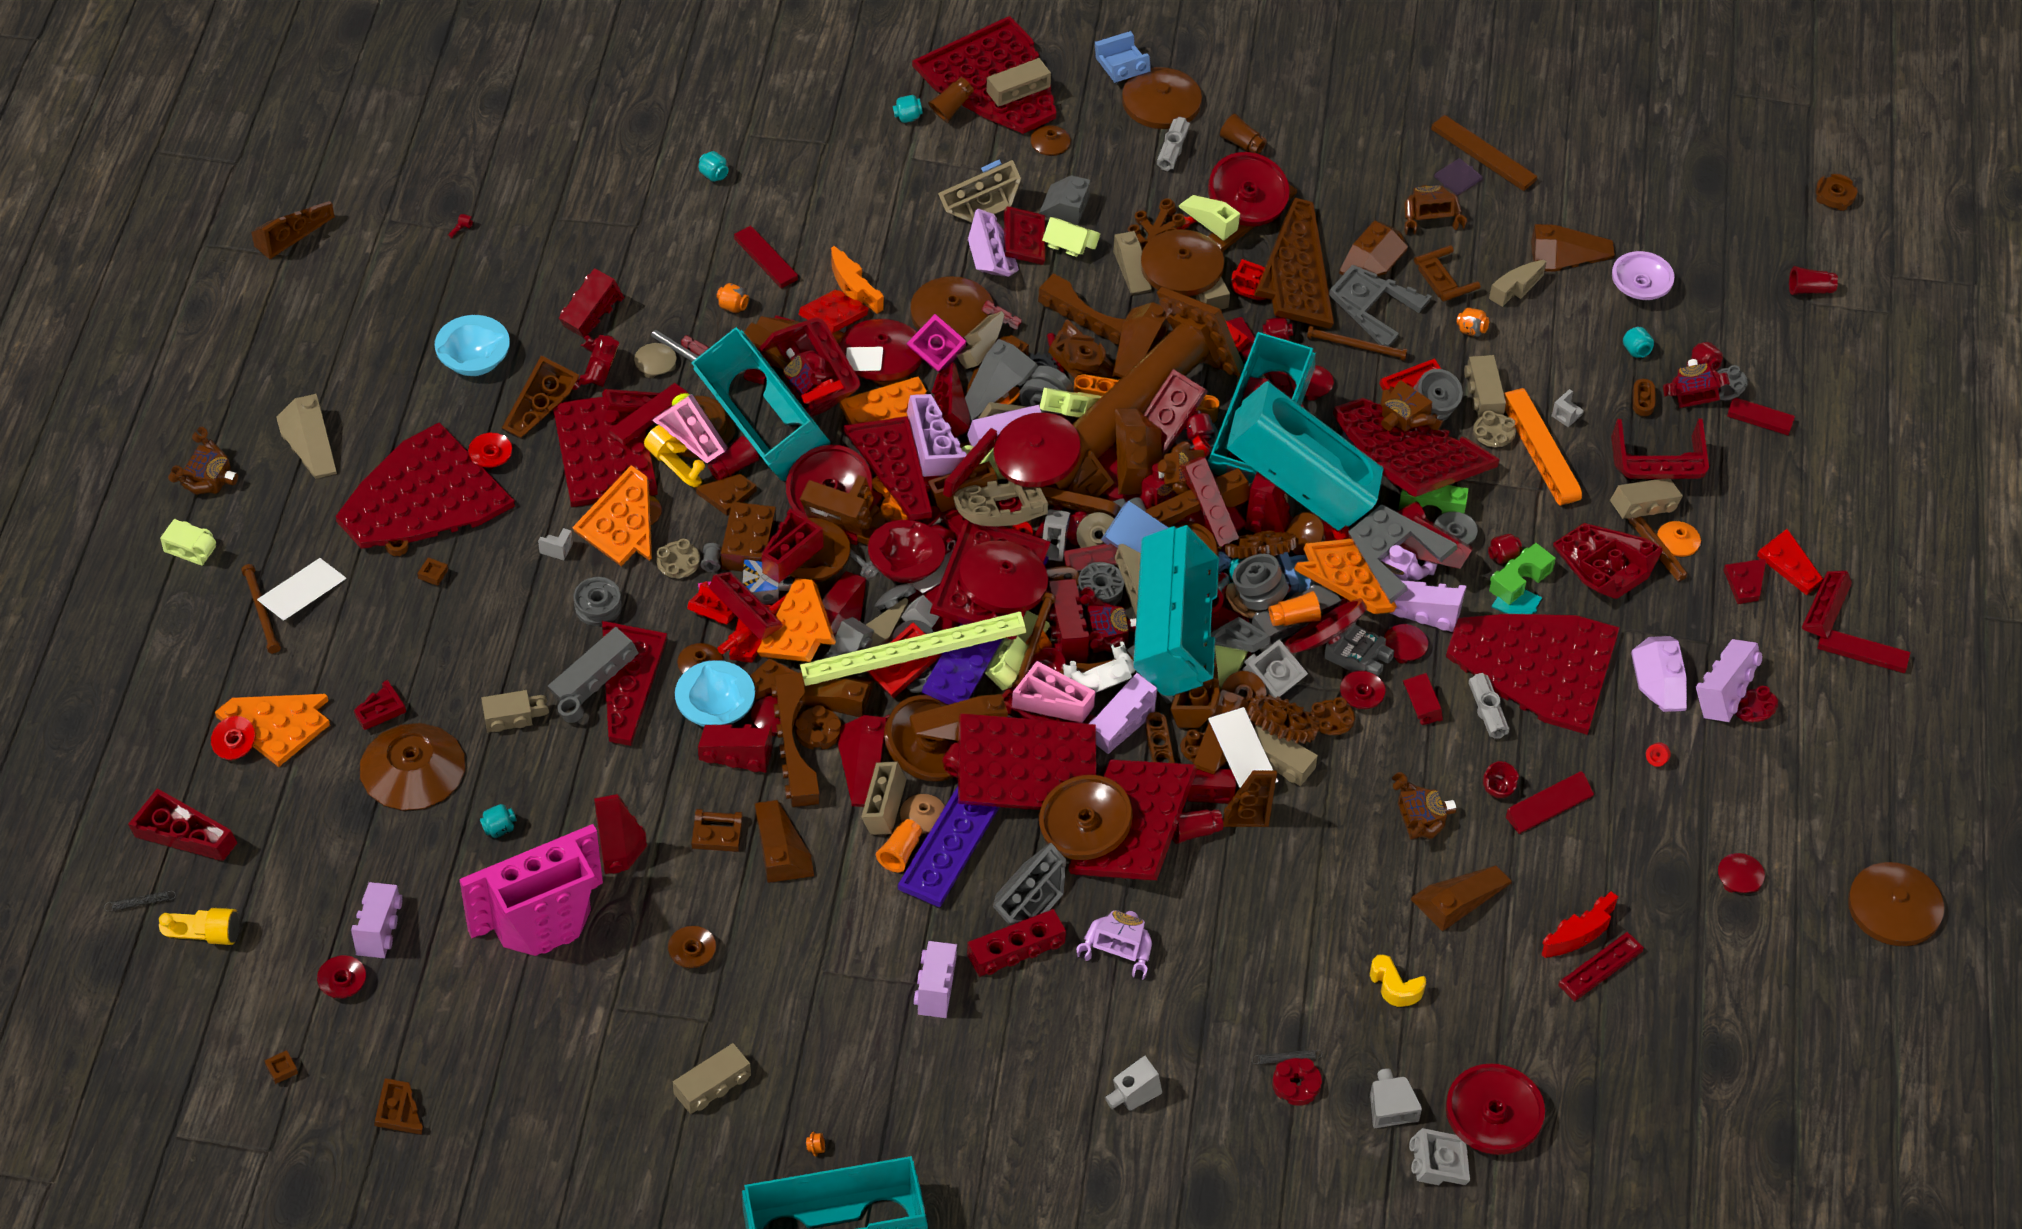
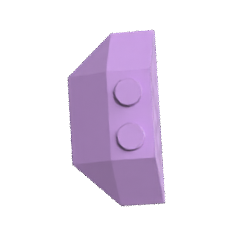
[968,209,1019,277]
[1631,636,1686,712]

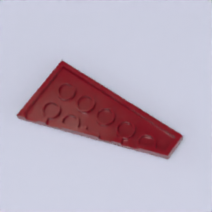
[844,416,932,521]
[602,621,668,746]

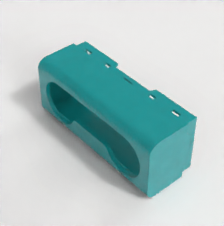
[691,327,830,481]
[1208,332,1316,484]
[1226,381,1383,531]
[1133,525,1219,696]
[742,1156,928,1229]

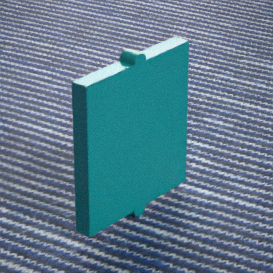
[1492,590,1542,614]

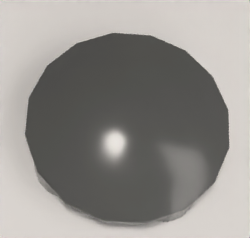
[1717,365,1747,400]
[875,584,916,611]

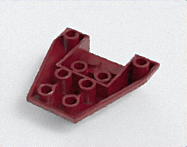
[1553,523,1663,599]

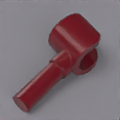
[448,214,473,238]

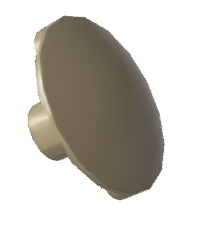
[634,343,677,378]
[1473,410,1516,447]
[656,539,700,578]

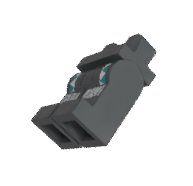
[1325,622,1394,676]

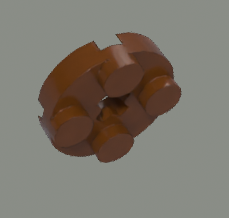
[1815,174,1857,211]
[1063,334,1106,372]
[795,705,841,750]

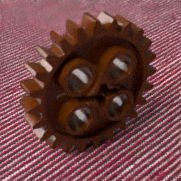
[1225,531,1297,559]
[1247,694,1319,744]

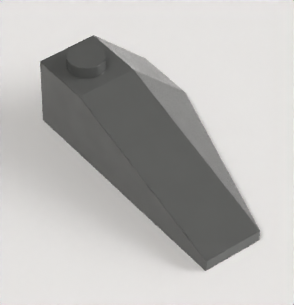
[965,339,1038,423]

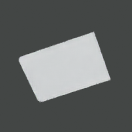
[846,347,883,371]

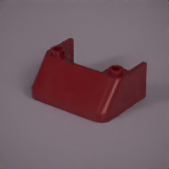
[758,318,860,417]
[1611,418,1709,479]

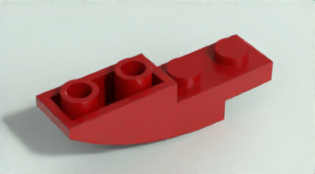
[1541,891,1618,958]

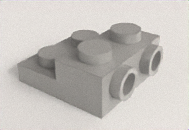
[1242,639,1308,698]
[1409,1128,1470,1185]

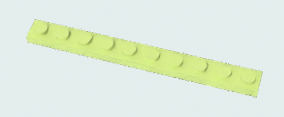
[800,612,1026,686]

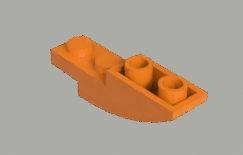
[831,246,884,314]

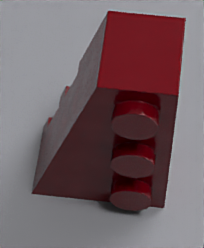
[762,508,824,583]

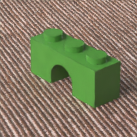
[1398,485,1468,514]
[1489,543,1556,605]

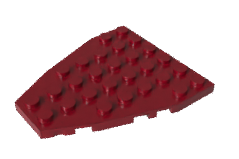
[912,16,1056,134]
[1333,398,1500,497]
[336,422,515,549]
[1446,614,1620,735]

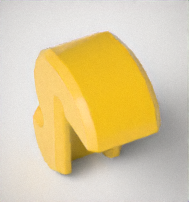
[1370,955,1426,1007]

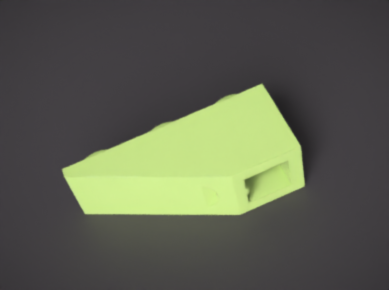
[1179,195,1240,240]

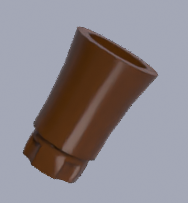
[928,77,974,123]
[1220,113,1267,154]

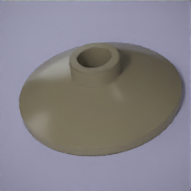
[1077,512,1114,548]

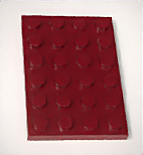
[553,397,658,507]
[930,519,1051,640]
[958,713,1096,810]
[1068,760,1197,880]

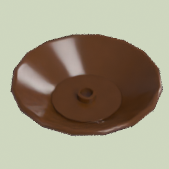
[360,723,465,811]

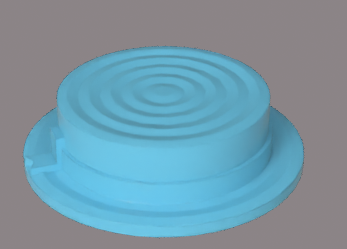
[435,315,510,376]
[675,660,755,727]

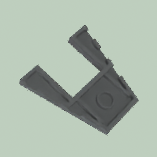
[1329,265,1432,347]
[1348,504,1458,604]

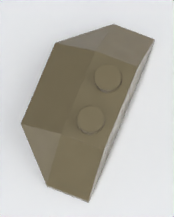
[938,160,1021,223]
[1115,544,1140,615]

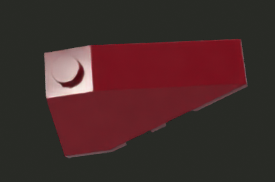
[931,362,970,438]
[822,571,866,646]
[838,715,886,807]
[594,794,647,874]

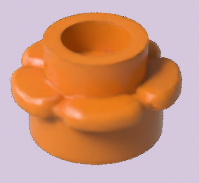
[806,1132,825,1156]

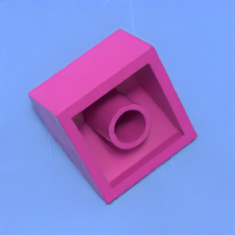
[907,314,966,372]

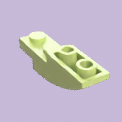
[1040,388,1102,417]

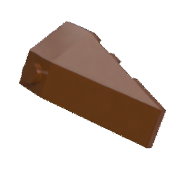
[1171,644,1220,728]
[1193,690,1256,774]
[909,694,1008,743]
[1411,865,1512,932]

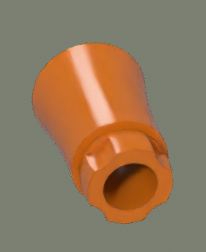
[1268,591,1321,626]
[876,819,922,873]

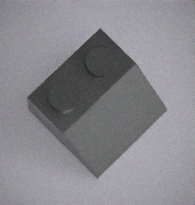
[1039,175,1091,225]

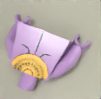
[1381,545,1437,581]
[1077,911,1152,980]

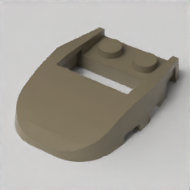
[954,481,1048,526]

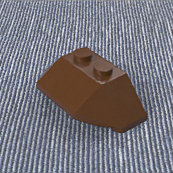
[1339,220,1408,276]
[1115,408,1162,495]

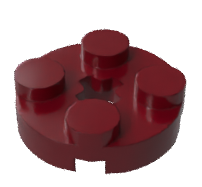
[1272,1058,1322,1106]

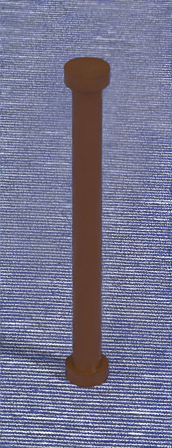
[1307,326,1408,361]
[241,564,281,654]
[1012,593,1056,689]

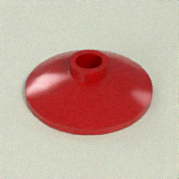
[468,433,512,468]
[211,716,256,760]

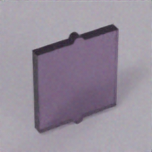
[1434,158,1483,195]

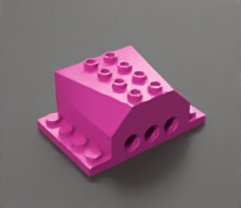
[459,824,603,956]

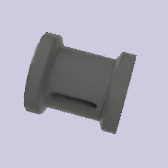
[701,543,722,572]

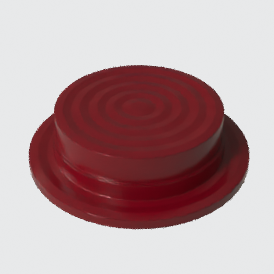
[868,520,945,583]

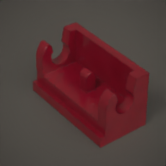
[1403,673,1443,725]
[1188,769,1236,804]

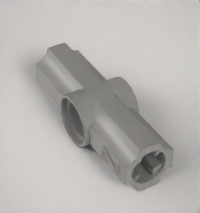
[1157,117,1190,171]
[1469,673,1509,739]

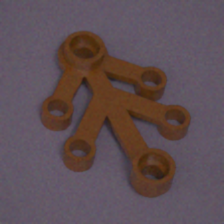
[1128,198,1186,251]

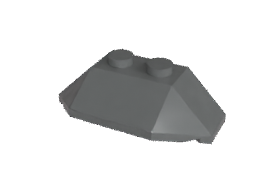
[993,843,1066,924]

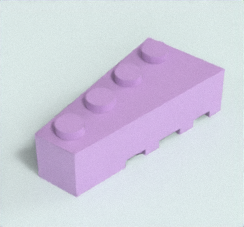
[907,394,967,477]
[1696,639,1762,722]

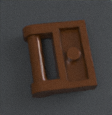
[691,809,743,852]

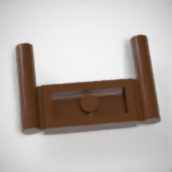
[1414,245,1481,302]

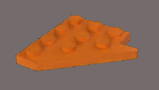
[572,465,652,567]
[1294,539,1397,614]

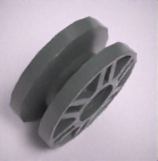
[1077,562,1125,607]
[573,577,622,626]

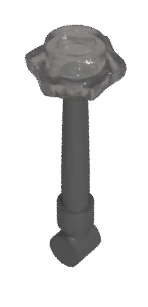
[850,548,879,579]

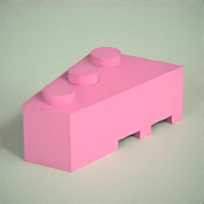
[653,394,728,463]
[1012,661,1095,723]

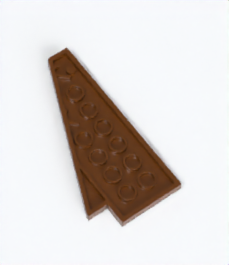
[1254,198,1334,329]

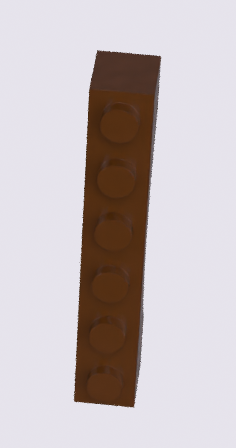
[1038,273,1125,345]
[1145,468,1250,528]
[771,672,819,807]

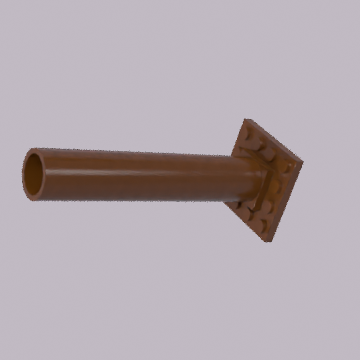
[1046,287,1244,491]

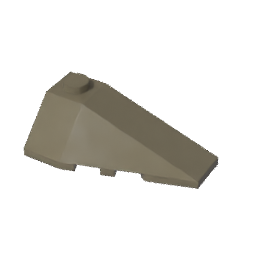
[276,394,337,479]

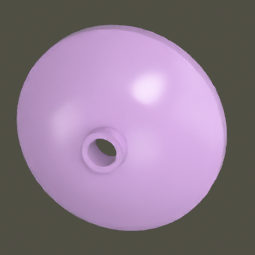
[1612,251,1674,300]

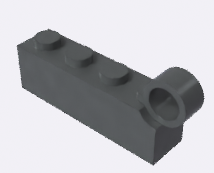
[1252,580,1342,644]
[548,627,639,723]

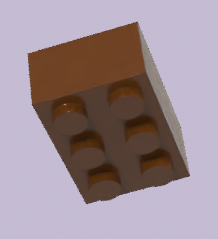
[721,502,776,572]

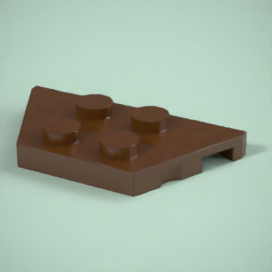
[1048,319,1118,379]

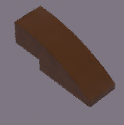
[744,322,791,370]

